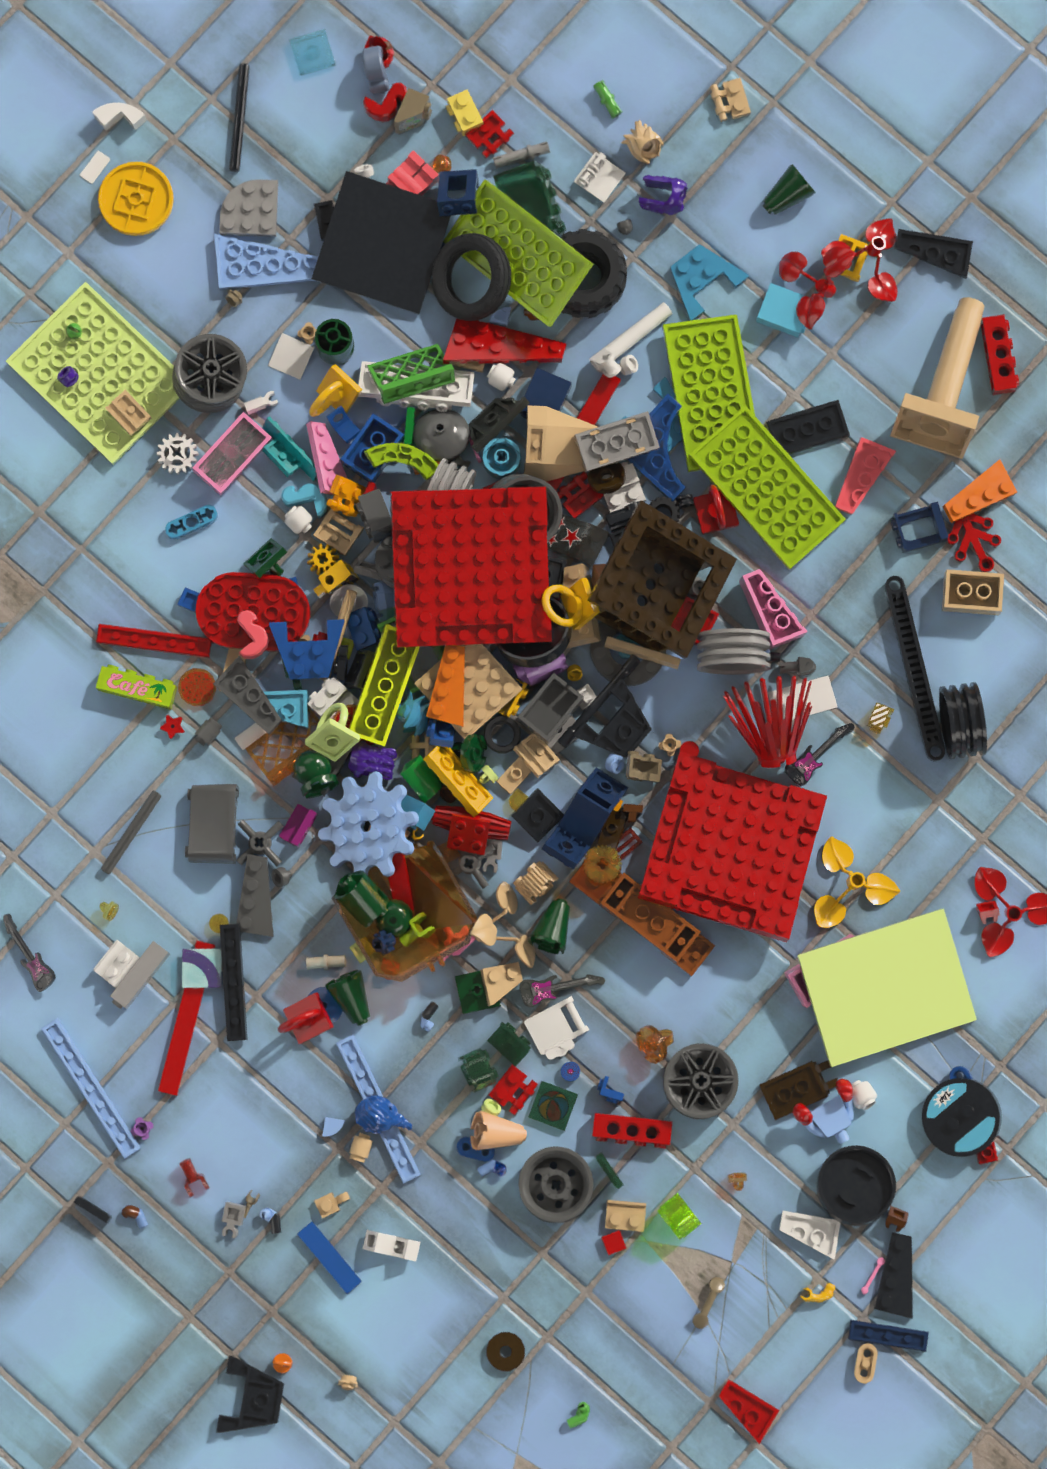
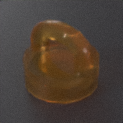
[433,155,452,173]
[727,1172,747,1191]

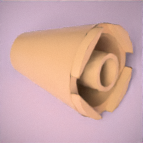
[470,1111,527,1150]

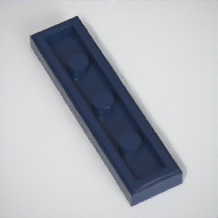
[848,1320,929,1352]

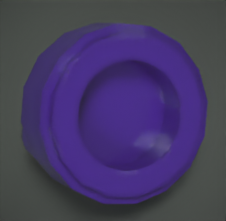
[57,366,79,387]

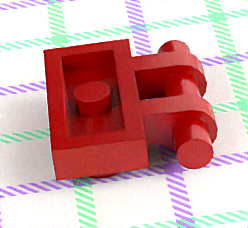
[465,110,514,159]
[557,472,604,520]
[489,1064,538,1115]

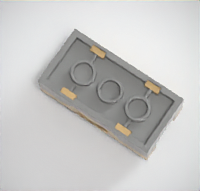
[573,411,660,472]

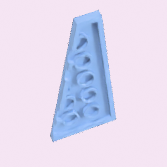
[214,234,319,290]

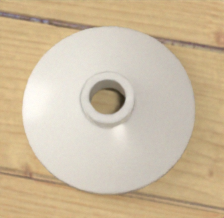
[330,584,368,617]

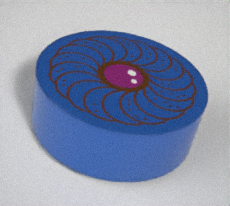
[561,1062,580,1081]

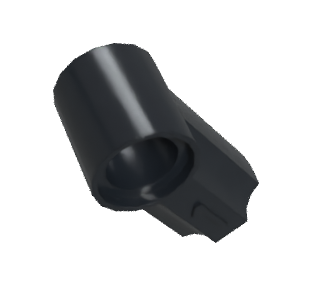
[605,501,639,531]

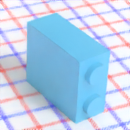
[756,283,806,338]

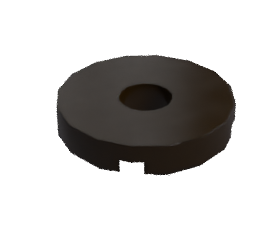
[587,462,626,494]
[486,1332,525,1371]

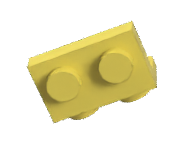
[445,89,483,136]

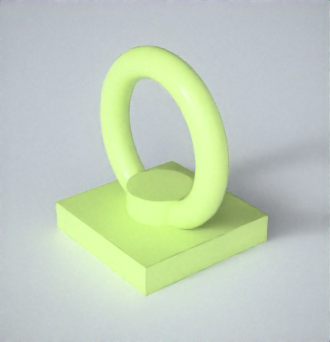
[305,703,360,762]

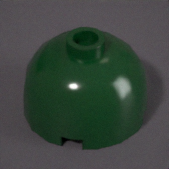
[375,899,414,938]

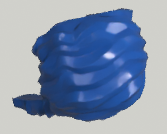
[355,1096,412,1134]

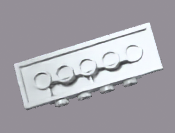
[358,361,475,412]

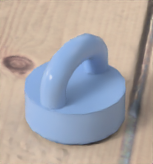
[605,753,625,774]

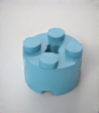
[483,438,521,480]

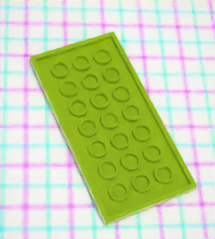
[443,179,593,327]
[662,314,755,472]
[688,405,846,569]

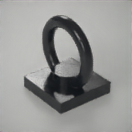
[343,650,375,692]

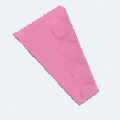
[306,421,348,495]

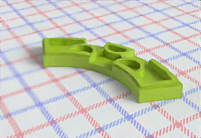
[364,443,438,480]

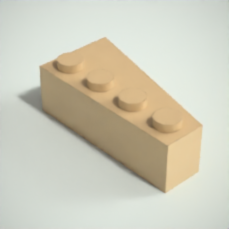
[561,563,601,649]

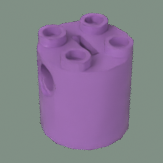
[513,653,568,687]

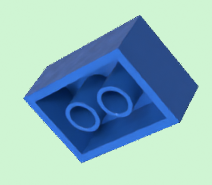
[340,413,405,483]

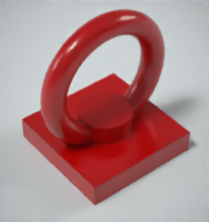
[693,485,739,535]
[278,992,334,1044]

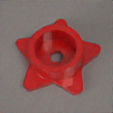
[160,715,185,739]

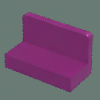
[279,804,318,848]

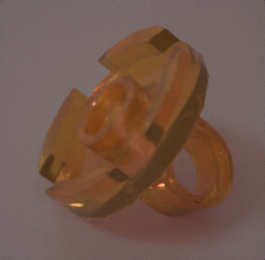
[636,1025,674,1064]

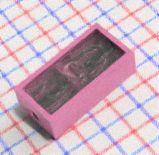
[192,412,272,496]

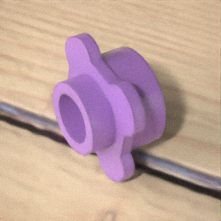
[131,1117,153,1140]

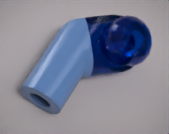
[477,1160,507,1177]

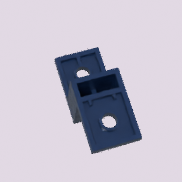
[541,767,629,870]

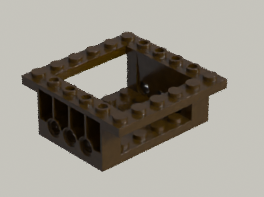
[587,500,737,659]

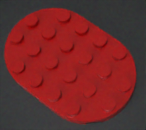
[196,572,311,652]

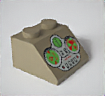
[394,88,432,134]

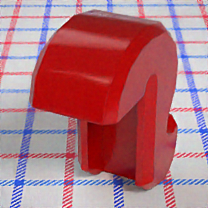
[363,83,407,122]

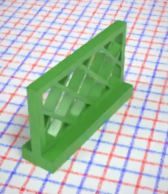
[367,344,455,404]

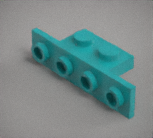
[262,416,317,481]

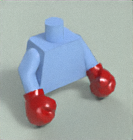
[792,1079,854,1144]

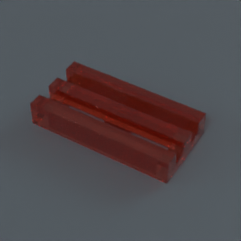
[601,827,643,867]

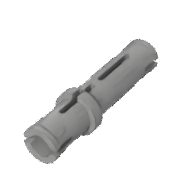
[493,141,550,169]

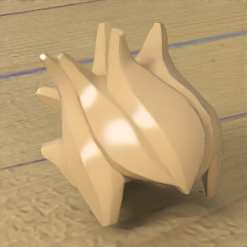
[621,120,664,164]

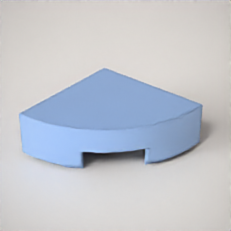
[489,307,511,327]
[322,1117,345,1137]

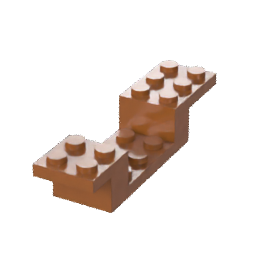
[569,852,715,977]

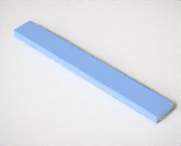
[41,1018,141,1159]
[336,1035,421,1184]

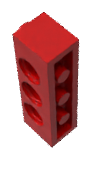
[980,314,1019,395]
[592,1113,673,1149]

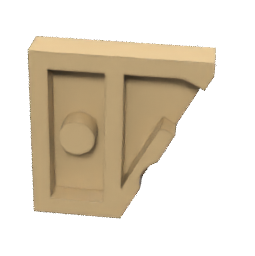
[480,962,523,1006]

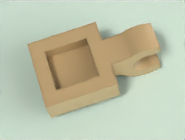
[314,1192,350,1218]

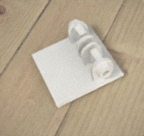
[574,152,626,203]

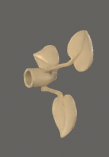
[470,881,535,968]

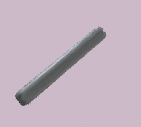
[101,790,161,874]

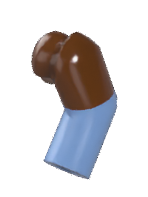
[122,1205,148,1229]

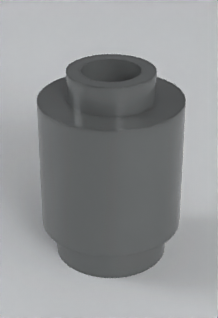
[194,717,222,746]

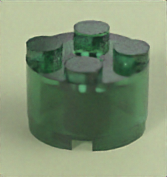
[458,1048,499,1093]

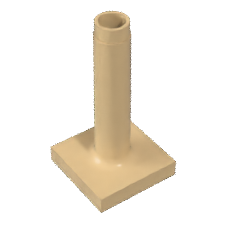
[890,297,984,459]

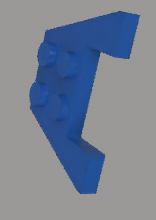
[269,619,345,679]

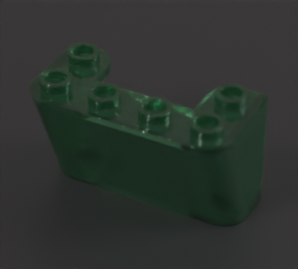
[493,160,566,237]

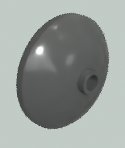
[413,409,470,461]

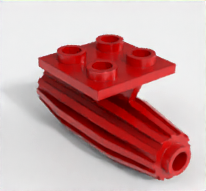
[431,806,512,855]

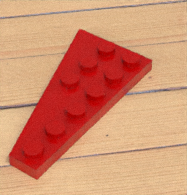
[443,318,567,364]

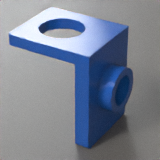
[326,406,361,444]

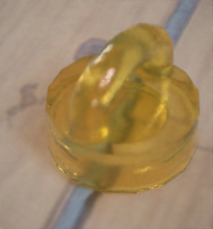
[99,901,119,921]

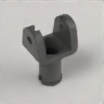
[779,657,816,676]

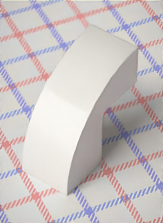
[92,103,147,131]
[363,1230,420,1261]

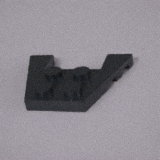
[572,678,652,758]
[216,1355,285,1433]

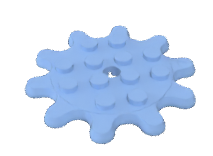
[318,772,419,877]

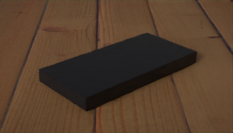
[766,400,850,455]

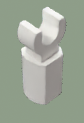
[244,391,278,415]

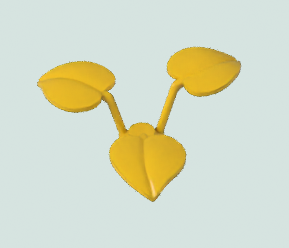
[814,836,900,928]

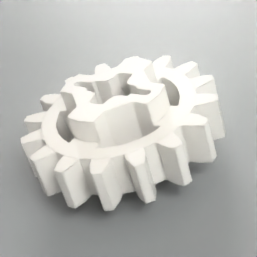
[157,433,199,475]

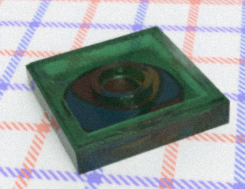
[528,1081,578,1131]
[595,1152,623,1189]

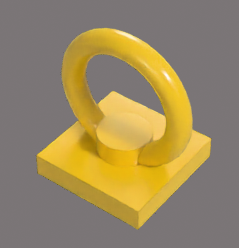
[309,364,362,417]
[542,578,600,630]

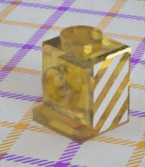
[867,702,894,734]

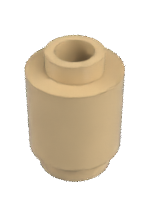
[349,1133,373,1163]

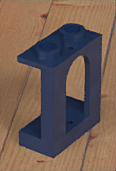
[437,169,479,216]
[890,501,949,553]

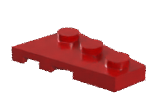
[718,1379,779,1445]

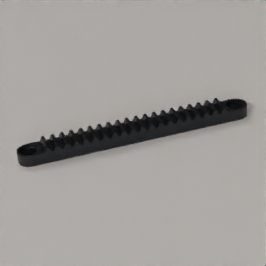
[885,576,946,762]

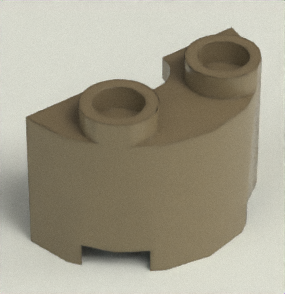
[626,751,662,782]

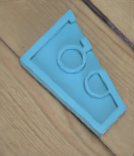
[264,690,308,729]

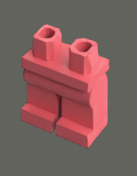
[386,150,439,196]

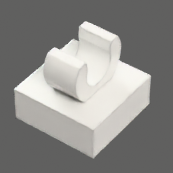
[577,684,597,711]

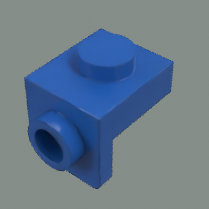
[597,1076,624,1104]

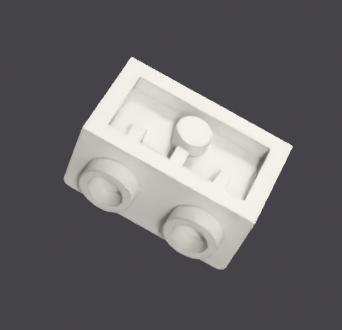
[93,940,140,988]

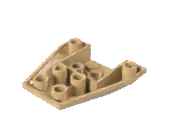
[524,405,597,482]

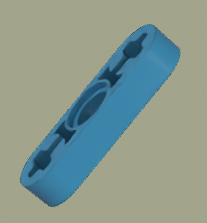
[165,505,218,539]

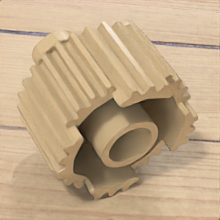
[513,861,559,905]

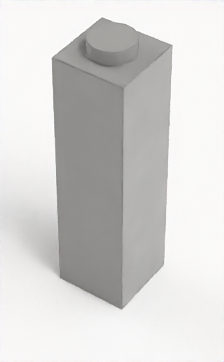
[110,941,170,1009]

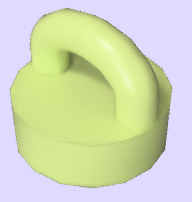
[479,765,499,784]
[481,1099,501,1116]

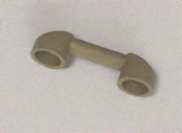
[692,1277,725,1329]

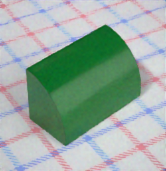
[401,755,443,803]

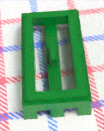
[404,407,415,446]

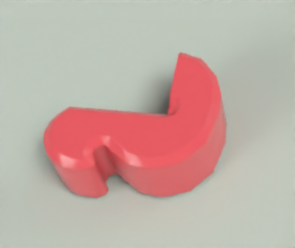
[237,610,269,659]

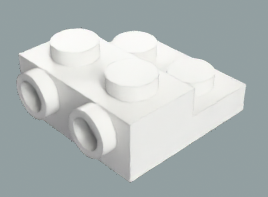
[602,462,646,513]
[307,677,358,722]

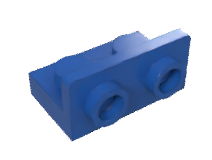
[427,718,456,748]

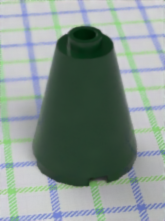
[763,164,816,215]
[528,898,570,954]
[325,970,370,1026]

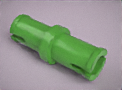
[593,80,622,118]

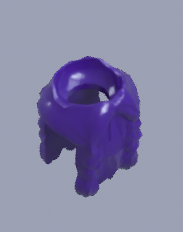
[638,175,687,216]
[348,740,397,780]

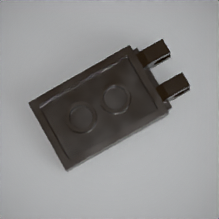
[759,1060,838,1120]

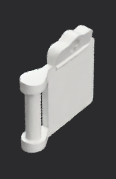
[524,996,589,1060]

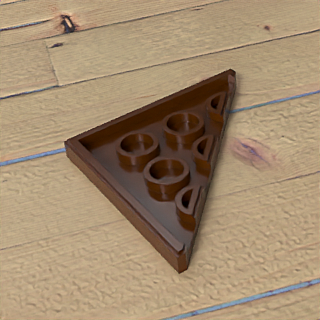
[406,857,476,930]

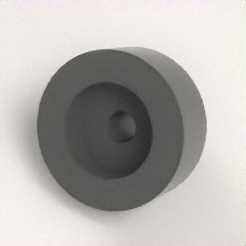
[271,867,292,887]

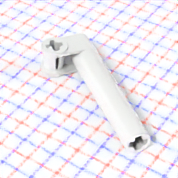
[589,302,673,378]

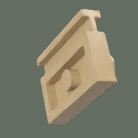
[105,389,151,436]
[513,733,560,778]
[605,1200,646,1232]

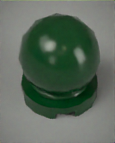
[293,749,339,799]

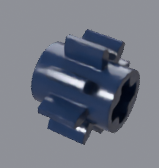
[372,930,396,955]

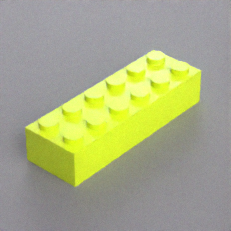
[349,624,420,747]

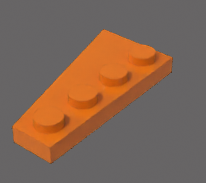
[942,459,1017,523]
[426,645,465,727]

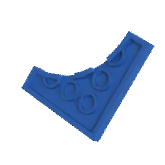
[627,393,686,501]

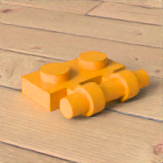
[327,474,366,517]

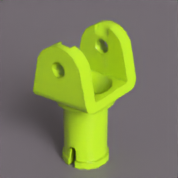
[399,912,436,947]

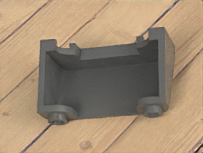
[185,784,239,864]

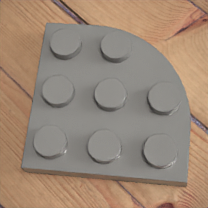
[219,180,279,237]

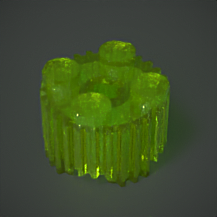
[657,1193,702,1240]

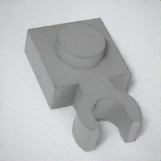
[483,839,503,873]
[222,1202,246,1238]

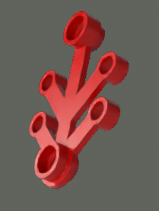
[947,514,1001,573]

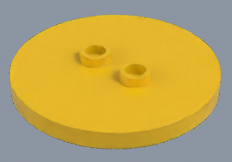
[98,162,174,236]

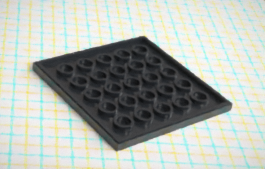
[311,171,451,314]

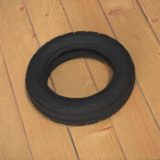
[431,233,511,321]

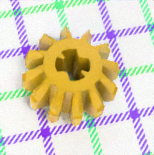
[307,544,339,576]

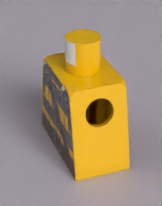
[313,559,360,598]

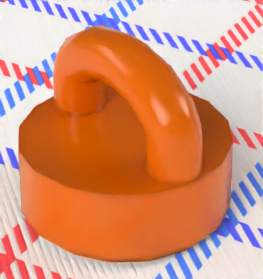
[273,1353,293,1373]

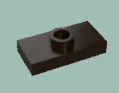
[597,810,628,851]

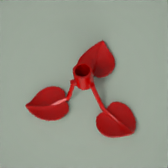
[821,218,897,302]
[779,247,856,330]
[974,867,1047,957]

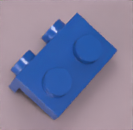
[348,607,382,651]

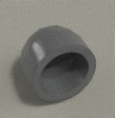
[616,219,633,235]

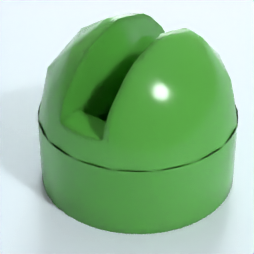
[66,323,82,339]

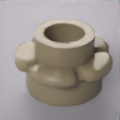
[225,290,243,307]

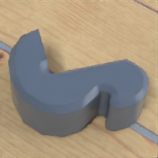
[362,46,389,94]

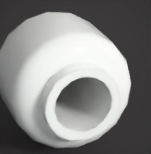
[487,363,516,391]
[284,505,313,534]
[852,1080,877,1110]

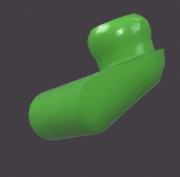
[567,1402,590,1429]

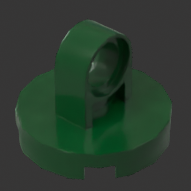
[451,734,487,772]

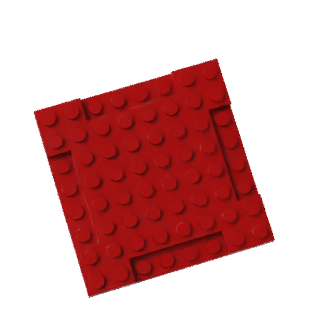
[390,486,552,647]
[638,752,827,943]

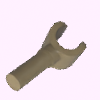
[244,1190,260,1218]

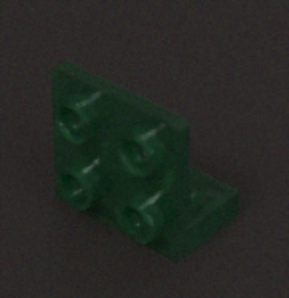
[487,1022,531,1067]

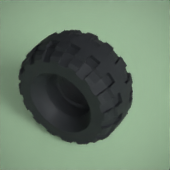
[560,229,627,318]

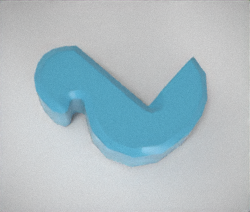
[281,483,328,519]

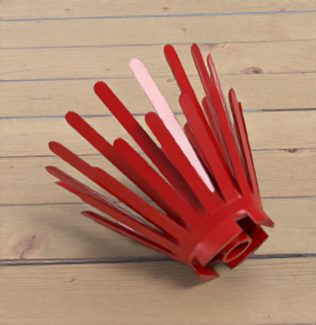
[723,676,812,768]

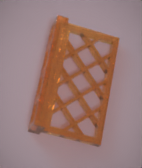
[245,706,319,787]

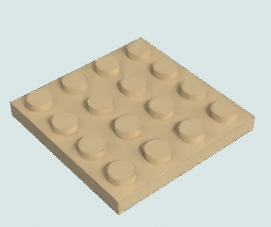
[414,644,523,739]

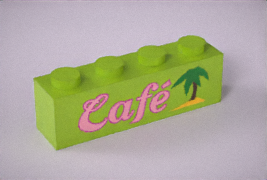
[96,664,177,710]

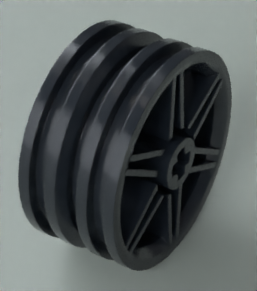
[939,682,987,759]

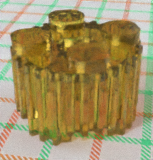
[583,845,622,886]

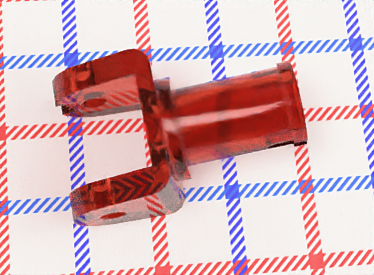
[179,1158,210,1197]

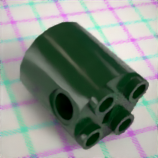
[315,319,354,365]
[334,870,389,928]

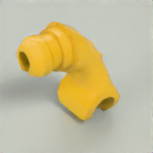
[800,1283,835,1303]

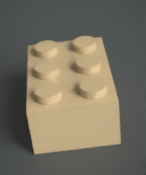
[942,569,1004,615]

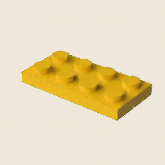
[423,746,493,817]

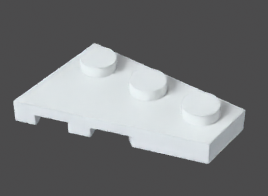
[779,1211,841,1260]

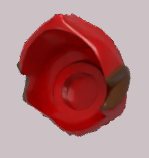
[364,35,394,69]

